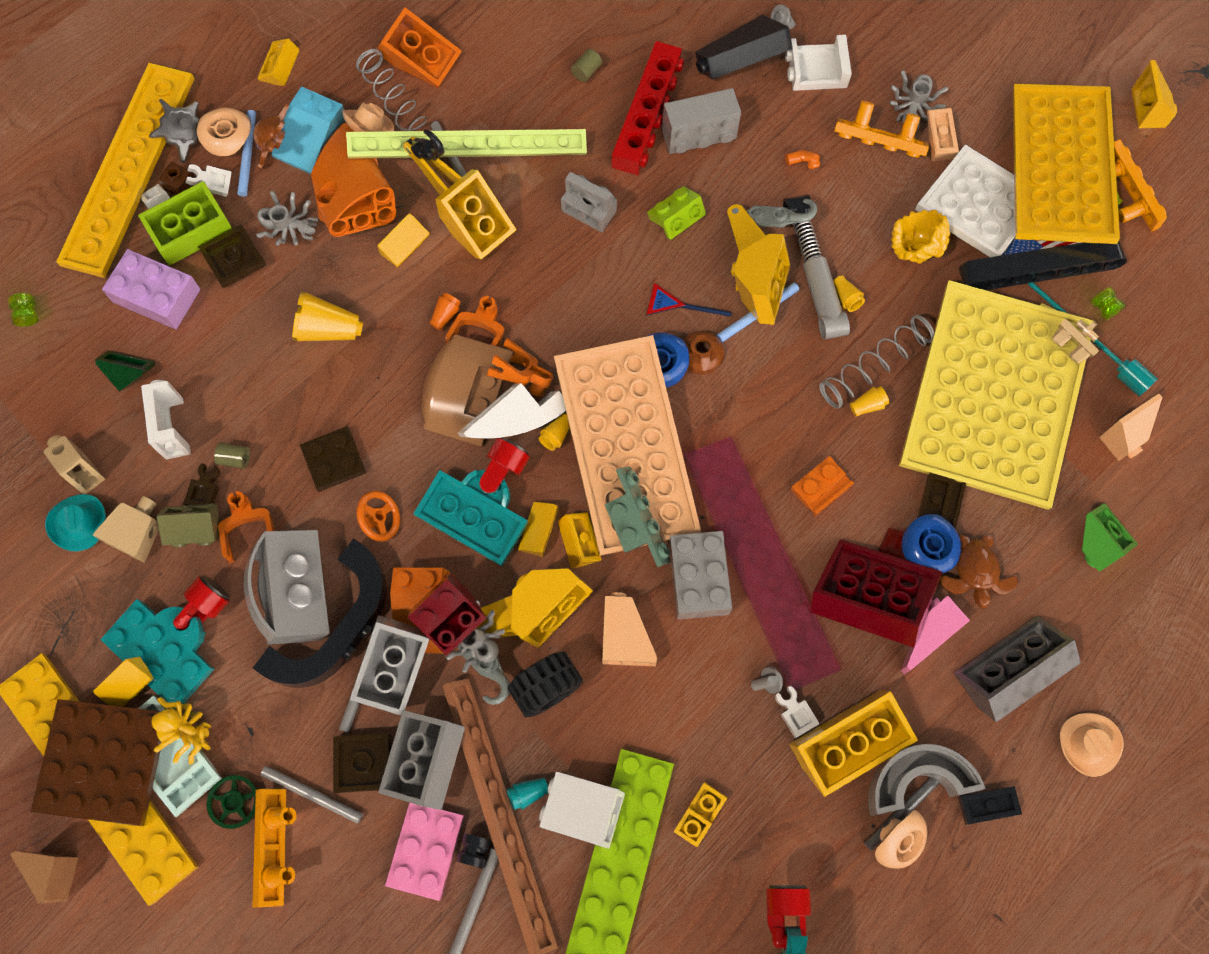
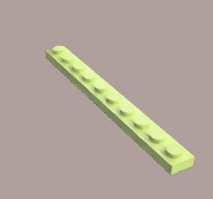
[346,129,587,159]

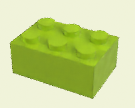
[138,181,232,266]

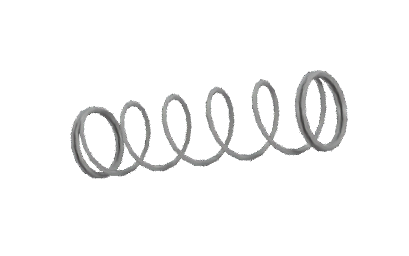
[356,49,435,131]
[819,315,935,409]

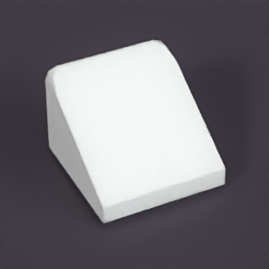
[141,184,170,209]

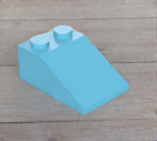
[271,86,346,174]

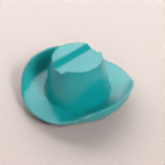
[45,494,106,552]

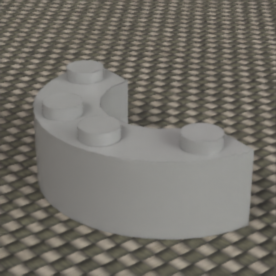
[868,744,986,816]

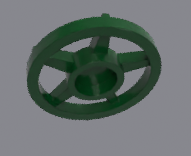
[206,775,258,829]

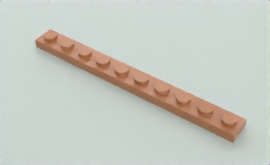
[442,679,558,954]

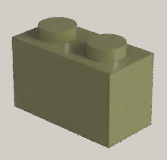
[157,503,220,548]

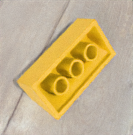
[789,690,918,797]

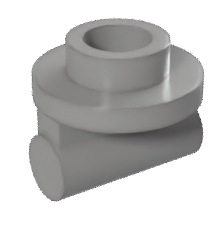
[771,5,796,30]
[751,666,783,694]

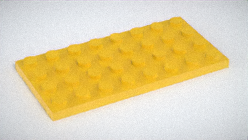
[1012,84,1120,244]

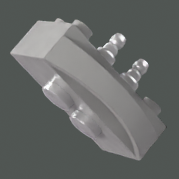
[244,530,329,645]

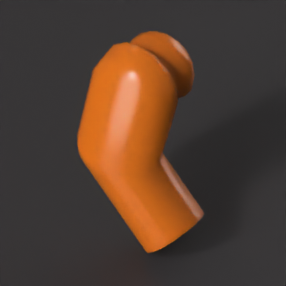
[785,150,820,169]

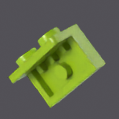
[647,186,706,240]

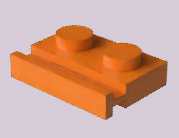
[790,456,854,517]

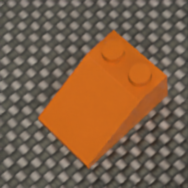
[375,7,462,88]
[390,568,455,654]

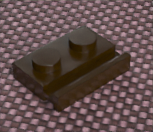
[917,472,966,529]

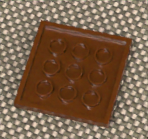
[31,699,162,826]

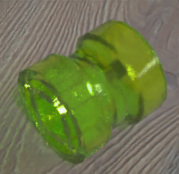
[1090,287,1126,321]
[8,293,39,327]

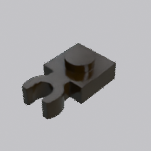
[184,463,220,505]

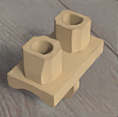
[1051,319,1099,365]

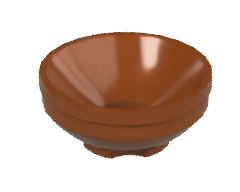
[683,331,724,375]

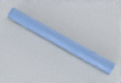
[237,110,256,197]
[716,282,799,342]

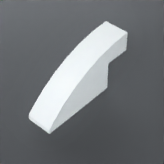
[458,383,566,438]

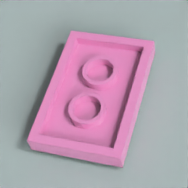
[385,803,464,901]

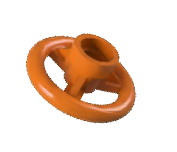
[356,491,400,541]

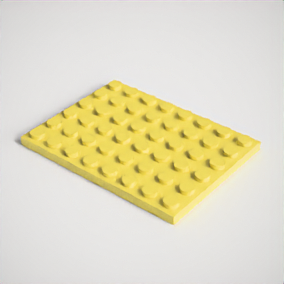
[899,280,1093,510]

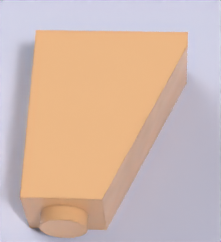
[602,592,657,666]

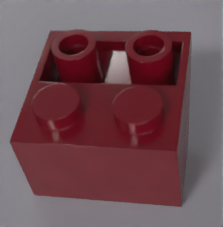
[408,573,487,656]

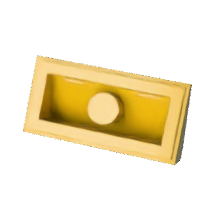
[257,38,299,86]
[377,213,430,268]
[518,502,558,557]
[558,512,602,568]
[93,657,154,707]

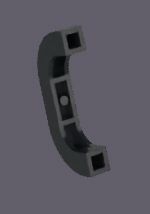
[253,538,387,688]

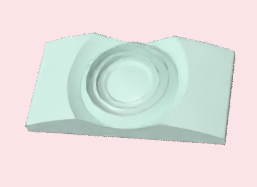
[138,696,222,817]

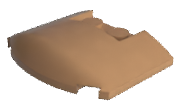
[421,335,513,447]

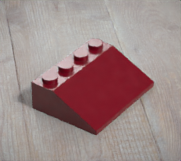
[811,539,942,648]

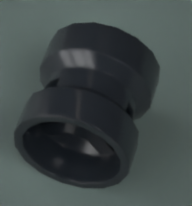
[456,833,491,868]

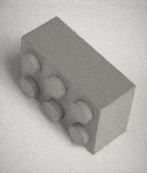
[662,88,741,154]
[669,531,732,620]
[350,615,429,715]
[378,710,465,810]

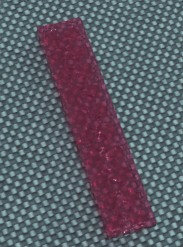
[684,436,841,690]

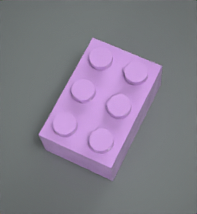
[102,249,201,330]

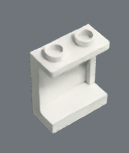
[785,35,852,91]
[141,380,191,459]
[539,772,625,849]

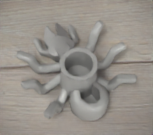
[889,70,948,129]
[256,191,319,246]
[446,600,505,673]

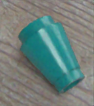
[506,777,548,810]

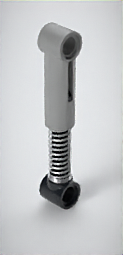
[783,194,850,340]

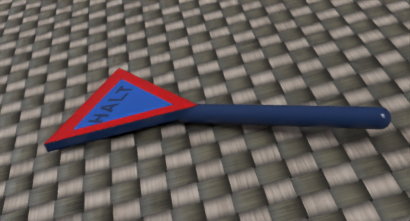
[646,283,731,316]

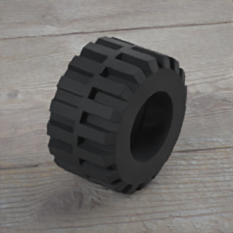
[507,651,583,718]

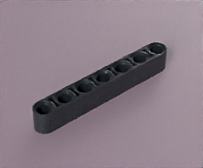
[958,241,1127,290]

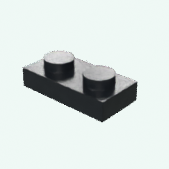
[958,786,1022,825]

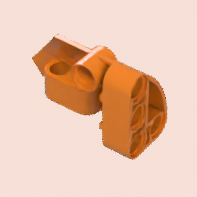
[311,122,396,237]

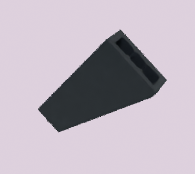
[695,14,793,79]

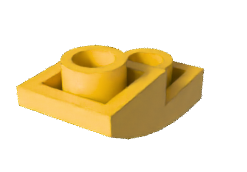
[674,781,728,847]

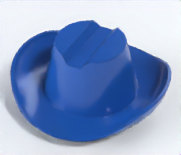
[646,332,689,388]
[902,514,961,573]

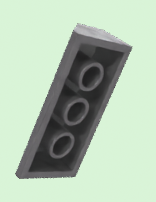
[954,616,1081,722]

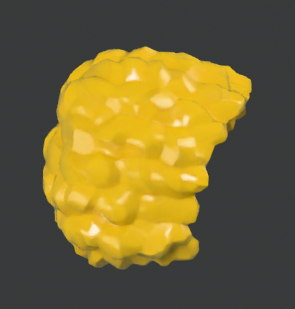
[891,210,950,264]

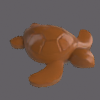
[253,104,289,169]
[939,535,1018,609]

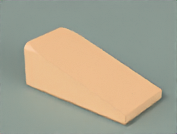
[927,108,959,161]

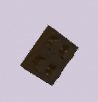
[198,224,266,288]
[300,426,366,492]
[333,733,390,794]

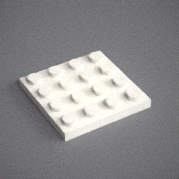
[915,145,1015,257]

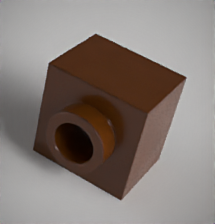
[158,161,195,195]

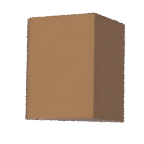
[10,851,79,904]

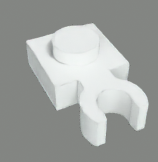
[186,165,231,197]
[775,686,820,738]

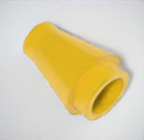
[833,275,865,312]
[849,386,889,417]
[539,413,570,451]

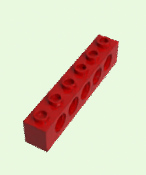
[612,41,684,176]

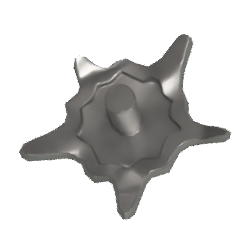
[149,99,199,163]

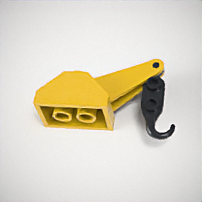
[403,129,516,260]

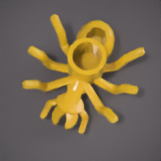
[152,697,211,765]

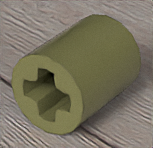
[571,49,602,82]
[214,442,250,469]

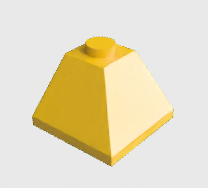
[1131,60,1177,128]

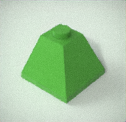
[1082,503,1138,572]

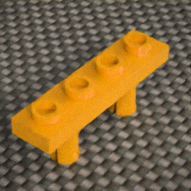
[835,100,929,158]
[1114,140,1167,232]
[252,789,297,908]

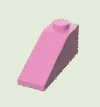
[901,596,970,674]

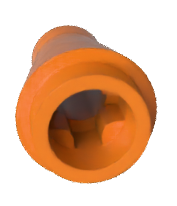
[429,292,461,331]

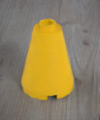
[292,291,363,341]

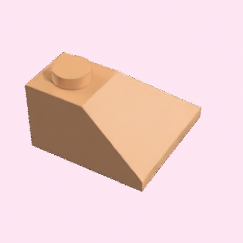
[1099,394,1162,461]

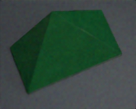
[95,350,155,392]

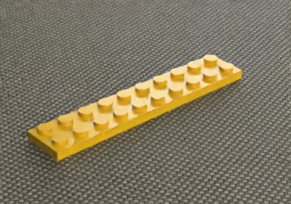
[56,63,194,278]
[0,653,198,906]

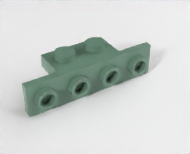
[604,467,671,567]

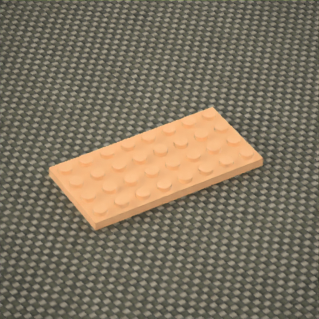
[554,335,701,556]

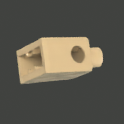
[44,435,105,494]
[93,496,159,563]

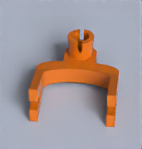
[445,296,504,347]
[487,338,554,397]
[218,491,276,563]

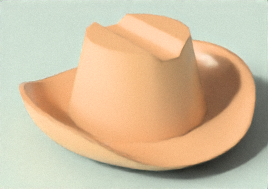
[342,102,394,132]
[196,107,251,156]
[1060,713,1124,777]
[875,810,927,869]

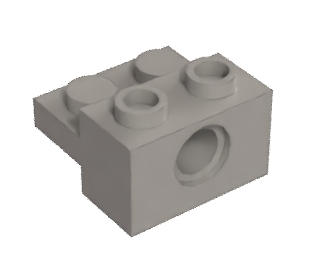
[561,172,617,232]

